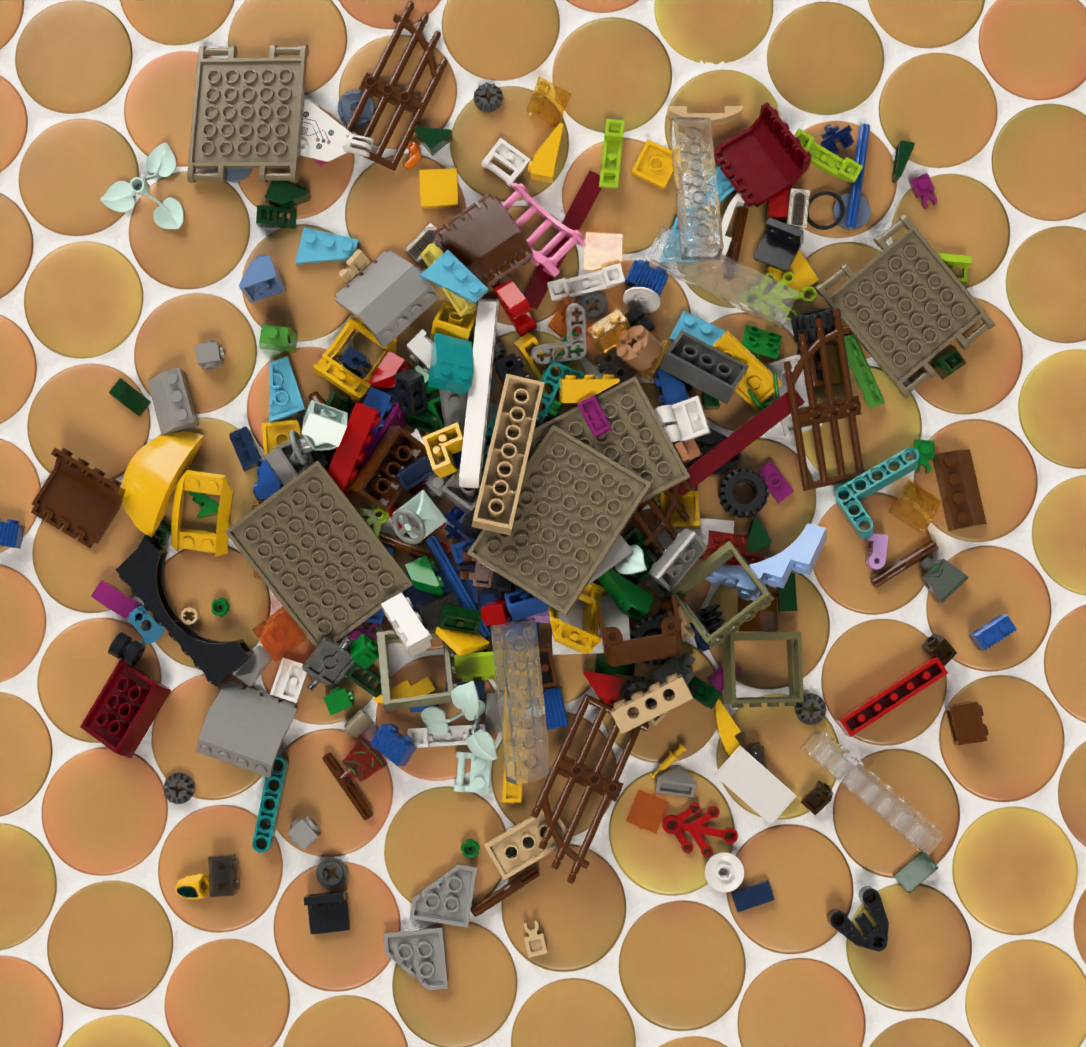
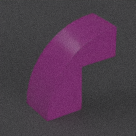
[91,580,147,620]

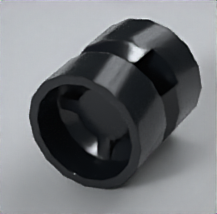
[621,305,656,332]
[108,632,146,667]

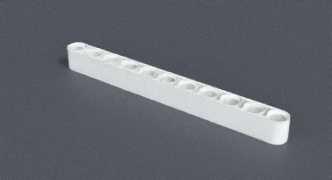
[459,298,499,488]

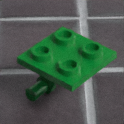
[741,325,782,359]

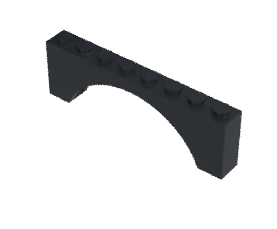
[116,538,255,686]

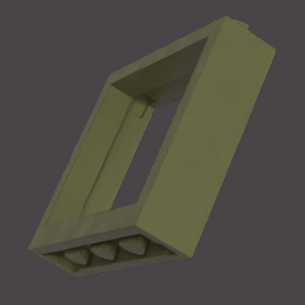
[671,541,775,647]
[377,624,458,712]
[722,632,804,708]

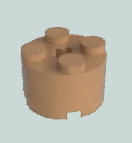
[617,325,662,371]

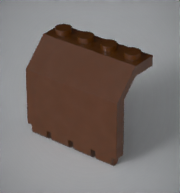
[433,193,532,287]
[31,448,125,548]

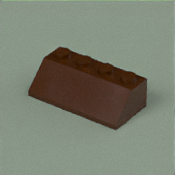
[349,425,426,513]
[933,450,987,531]

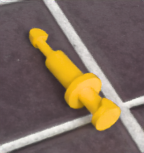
[649,743,687,779]

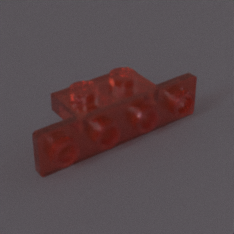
[699,530,765,566]

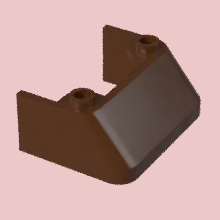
[596,595,682,666]

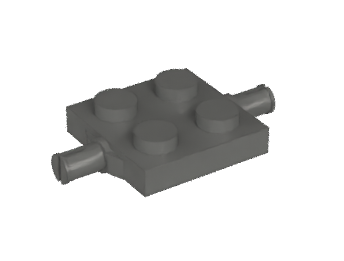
[302,635,355,691]

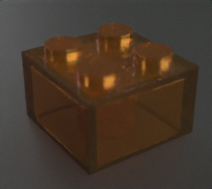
[252,607,308,661]

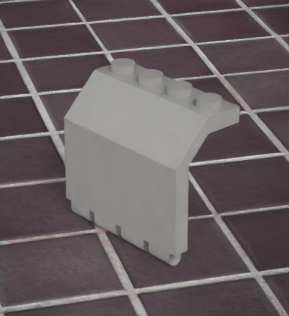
[335,251,439,348]
[196,681,297,778]

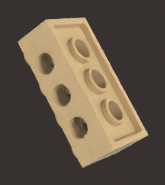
[611,673,693,734]
[484,803,573,880]

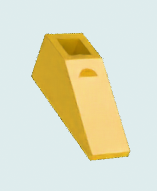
[559,374,620,403]

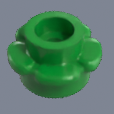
[211,598,230,617]
[461,839,480,858]

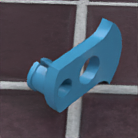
[127,606,165,644]

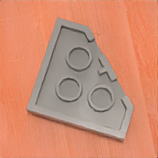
[439,389,498,430]
[410,864,477,928]
[383,927,448,990]

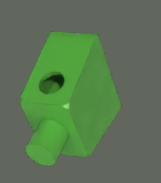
[259,324,298,353]

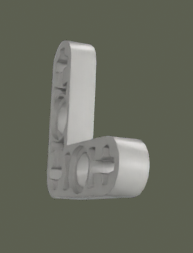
[531,303,587,364]

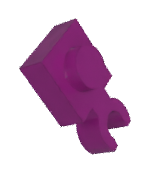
[909,173,937,209]
[347,623,379,644]
[706,666,742,692]

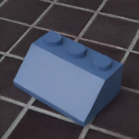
[239,255,286,303]

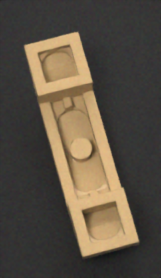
[667,106,743,127]

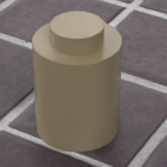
[344,708,374,739]

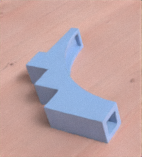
[705,523,827,601]

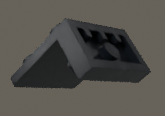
[753,217,804,272]
[304,890,350,935]

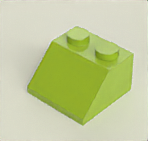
[454,651,497,682]

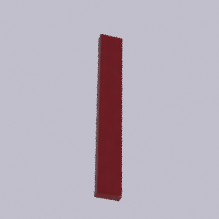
[523,171,602,310]
[679,390,805,497]

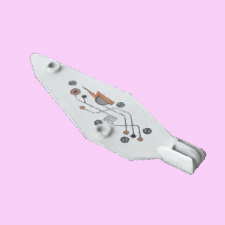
[299,99,374,162]

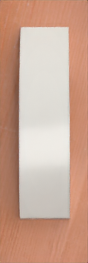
[718,192,745,261]
[547,263,625,301]
[408,724,485,748]

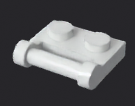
[481,138,531,188]

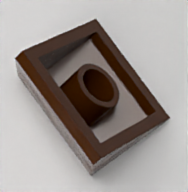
[738,592,777,632]

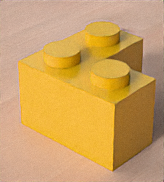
[422,422,464,478]

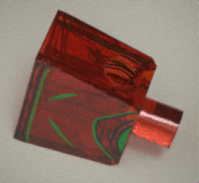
[339,737,387,785]

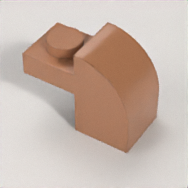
[674,439,702,465]

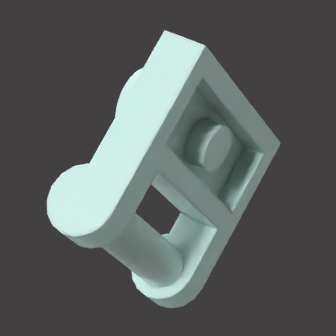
[454,752,491,793]

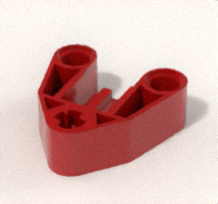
[491,276,538,337]

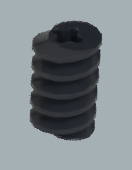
[698,604,726,647]

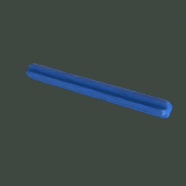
[846,123,870,229]
[426,535,491,638]

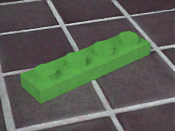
[844,335,885,408]

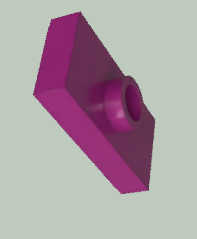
[577,395,612,439]
[757,461,794,503]

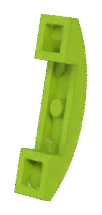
[599,119,625,189]
[795,128,863,183]

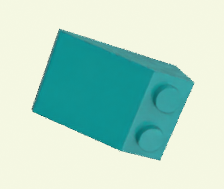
[428,333,474,395]

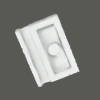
[270,657,308,703]

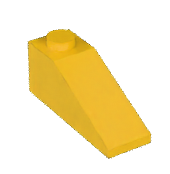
[528,123,563,183]
[513,332,558,393]

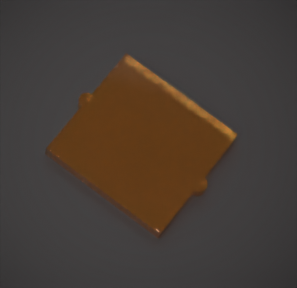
[626,789,669,834]

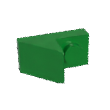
[188,491,219,519]

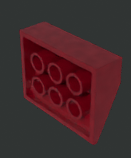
[80,660,171,758]

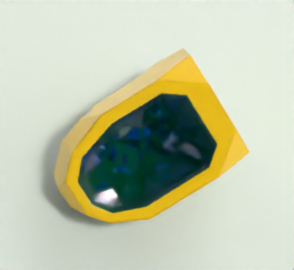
[175,873,211,899]

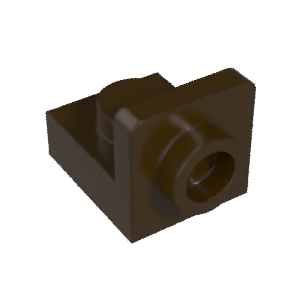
[922,633,957,667]
[801,780,833,815]

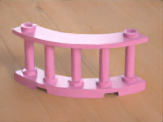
[503,182,587,277]

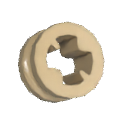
[180,607,200,625]

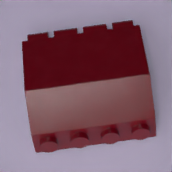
[710,102,811,207]

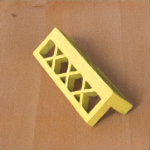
[421,243,478,317]

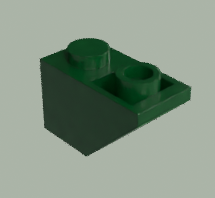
[265,181,311,208]

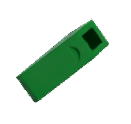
[597,569,654,622]

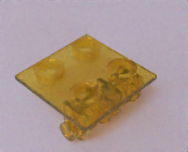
[526,77,571,127]
[583,232,623,271]

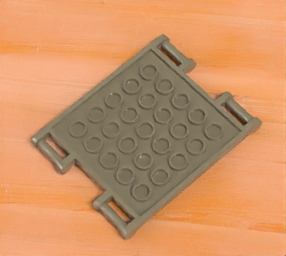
[187,45,309,183]
[815,214,995,398]

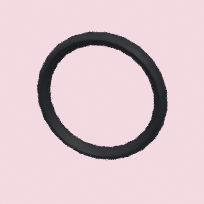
[807,191,845,230]

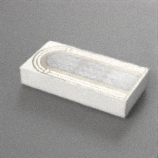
[787,188,810,229]
[405,223,437,264]

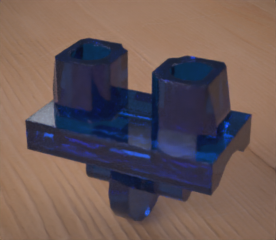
[820,124,854,155]
[444,506,476,541]

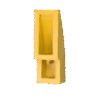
[374,676,437,703]
[714,699,741,757]

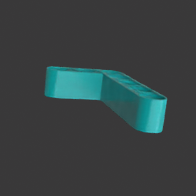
[534,362,584,429]
[835,447,920,539]
[234,755,289,853]

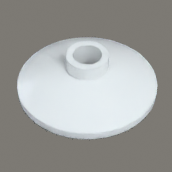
[623,287,661,313]
[705,852,744,892]

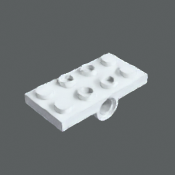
[654,396,711,446]

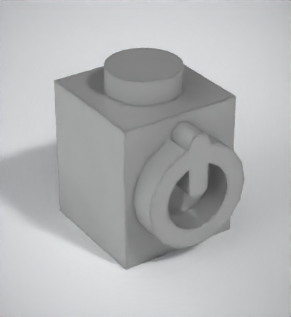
[195,340,226,370]
[425,473,452,499]
[288,816,321,850]

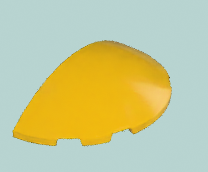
[122,431,205,538]

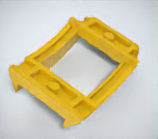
[313,317,397,400]
[171,470,234,557]
[548,583,605,654]

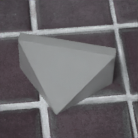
[235,645,274,688]
[485,692,507,732]
[655,765,697,798]

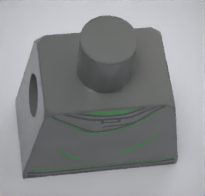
[919,556,969,604]
[649,653,696,696]

